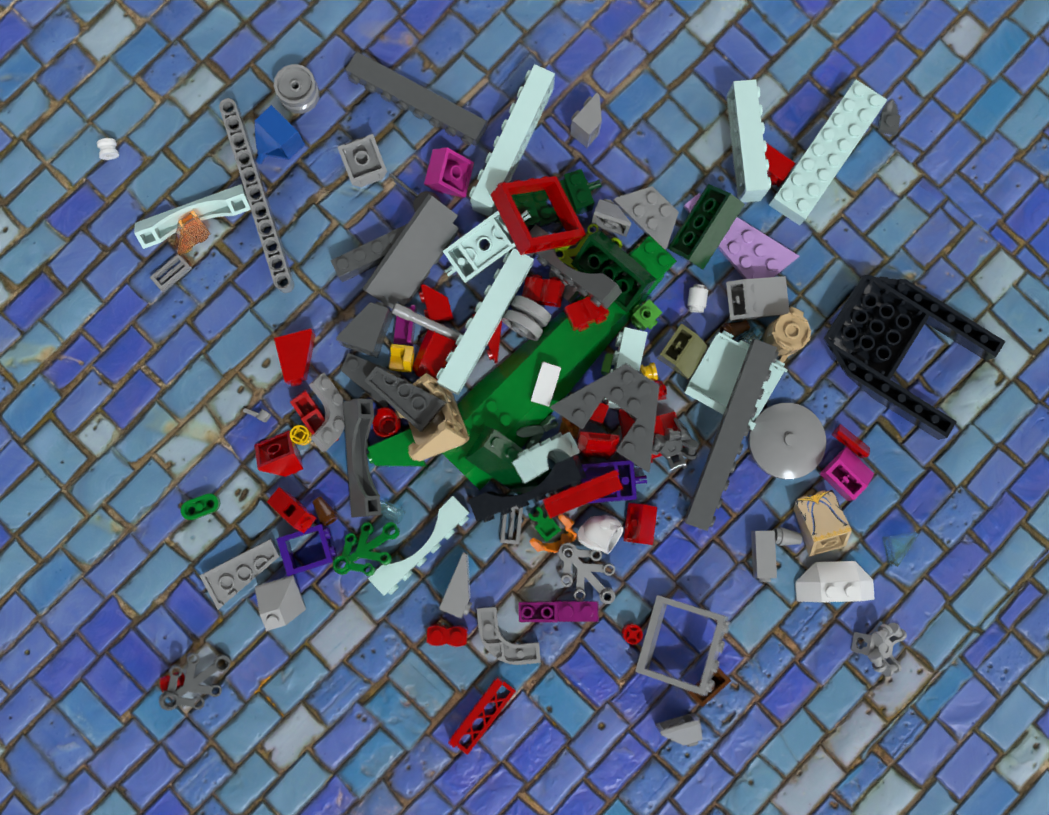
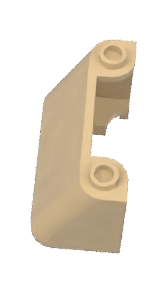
[395,373,469,461]

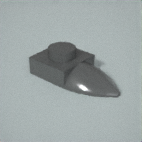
[877,99,901,136]

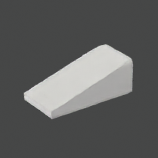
[531,362,561,407]

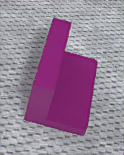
[393,305,417,346]

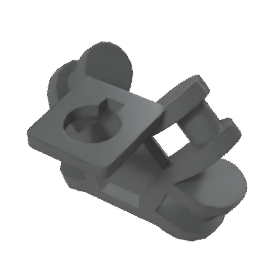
[652,417,699,473]

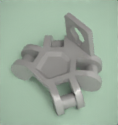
[851,623,907,677]

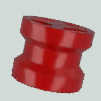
[622,623,643,645]

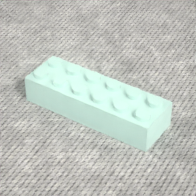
[726,79,771,203]

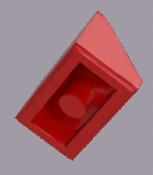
[832,424,870,458]

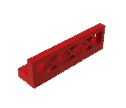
[542,469,623,518]
[448,676,516,755]

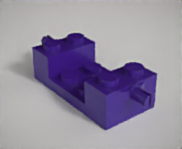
[560,460,647,504]

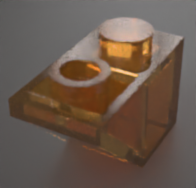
[174,210,211,256]

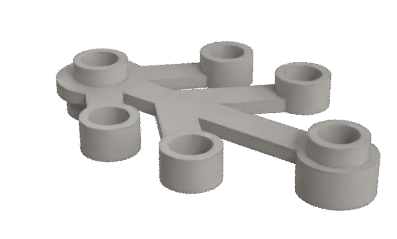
[559,543,615,604]

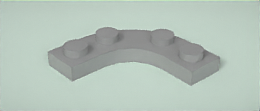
[309,372,345,452]
[477,606,541,665]

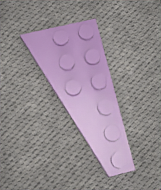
[684,194,799,279]

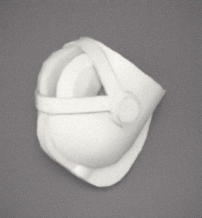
[578,515,623,554]

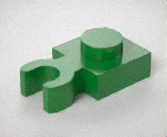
[528,507,561,542]

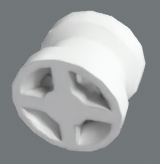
[97,138,119,160]

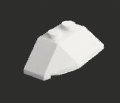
[795,561,874,602]

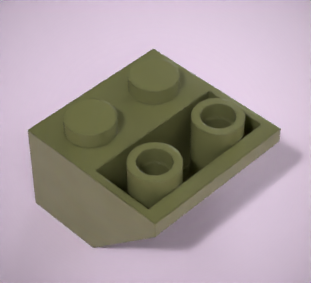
[657,324,709,379]

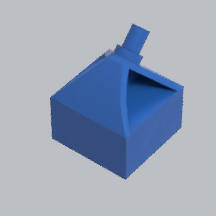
[255,105,305,164]

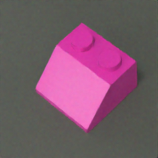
[424,147,474,198]

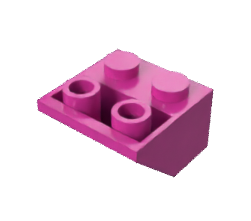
[819,447,874,501]

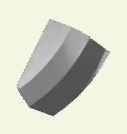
[338,134,387,187]

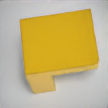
[389,344,414,373]

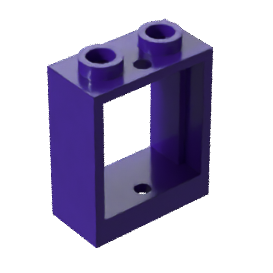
[276,524,337,576]

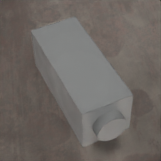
[751,531,777,582]

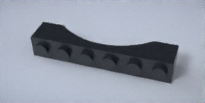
[468,456,587,523]

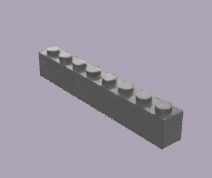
[346,51,487,146]

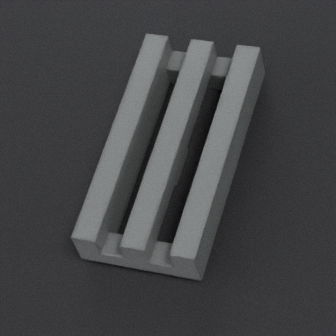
[150,253,192,293]
[500,506,523,545]

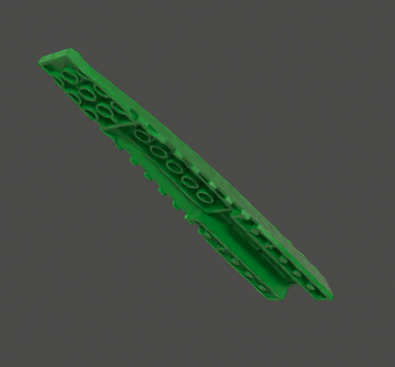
[442,235,677,490]

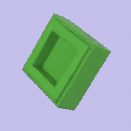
[601,353,613,375]

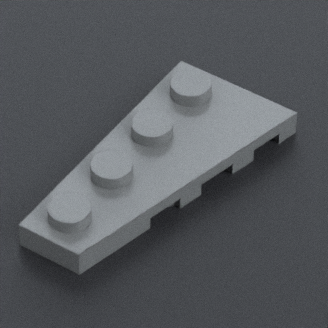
[200,538,280,610]

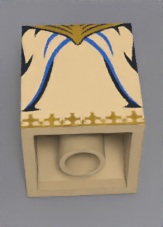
[794,490,852,557]

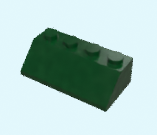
[668,184,745,270]
[571,230,656,313]
[465,426,552,495]

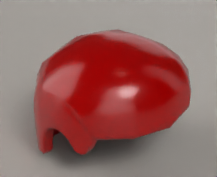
[373,407,401,438]

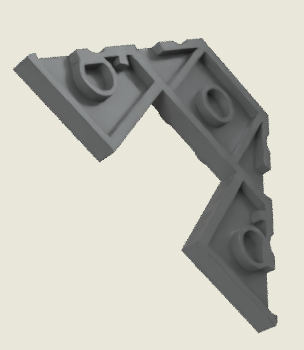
[550,363,659,473]

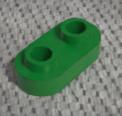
[181,494,221,520]

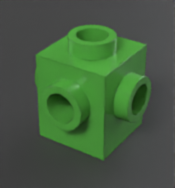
[630,299,663,331]

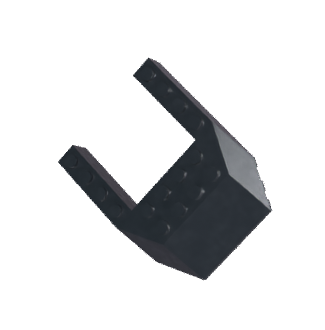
[823,275,1006,440]

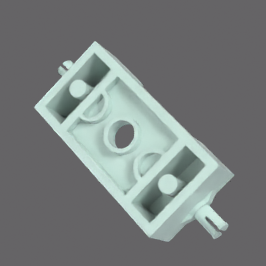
[443,210,531,282]

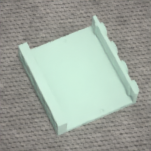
[684,331,788,430]

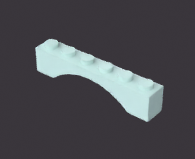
[134,184,251,249]
[368,496,470,596]

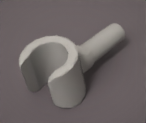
[243,408,271,422]

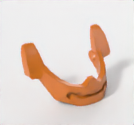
[529,514,578,553]

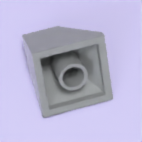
[591,199,631,237]
[255,575,306,631]
[655,713,703,747]

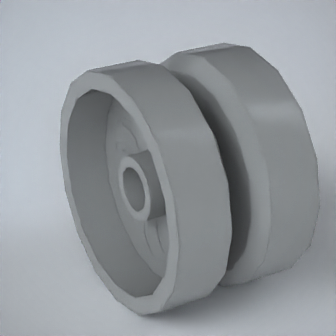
[274,64,320,114]
[502,295,551,341]

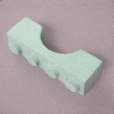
[512,432,581,483]

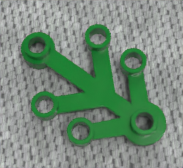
[333,522,400,576]

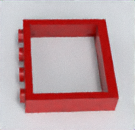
[490,176,586,255]

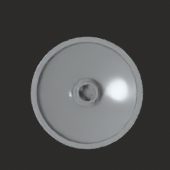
[748,403,826,479]

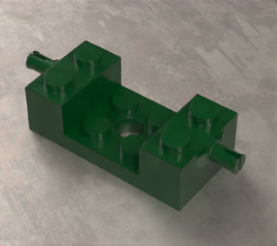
[511,169,602,231]

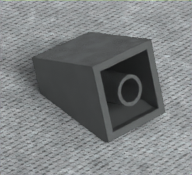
[336,301,393,358]

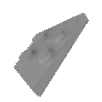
[613,186,679,250]

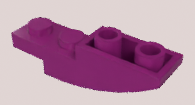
[519,601,599,622]

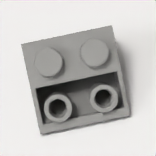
[570,93,602,148]

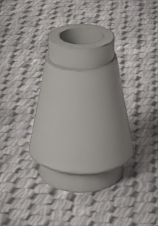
[773,527,803,546]

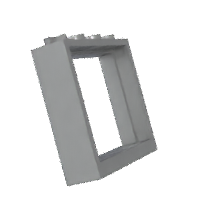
[635,595,730,696]

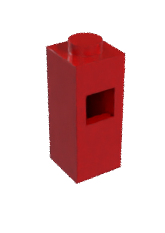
[267,487,316,533]

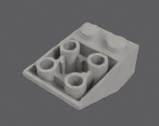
[726,276,790,322]

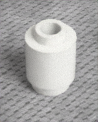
[687,284,708,313]

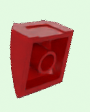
[412,330,457,380]
[577,432,620,461]

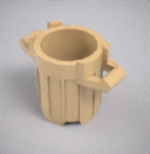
[763,306,811,363]

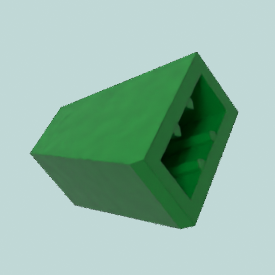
[366,429,427,467]

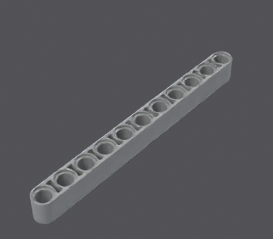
[219,98,295,293]

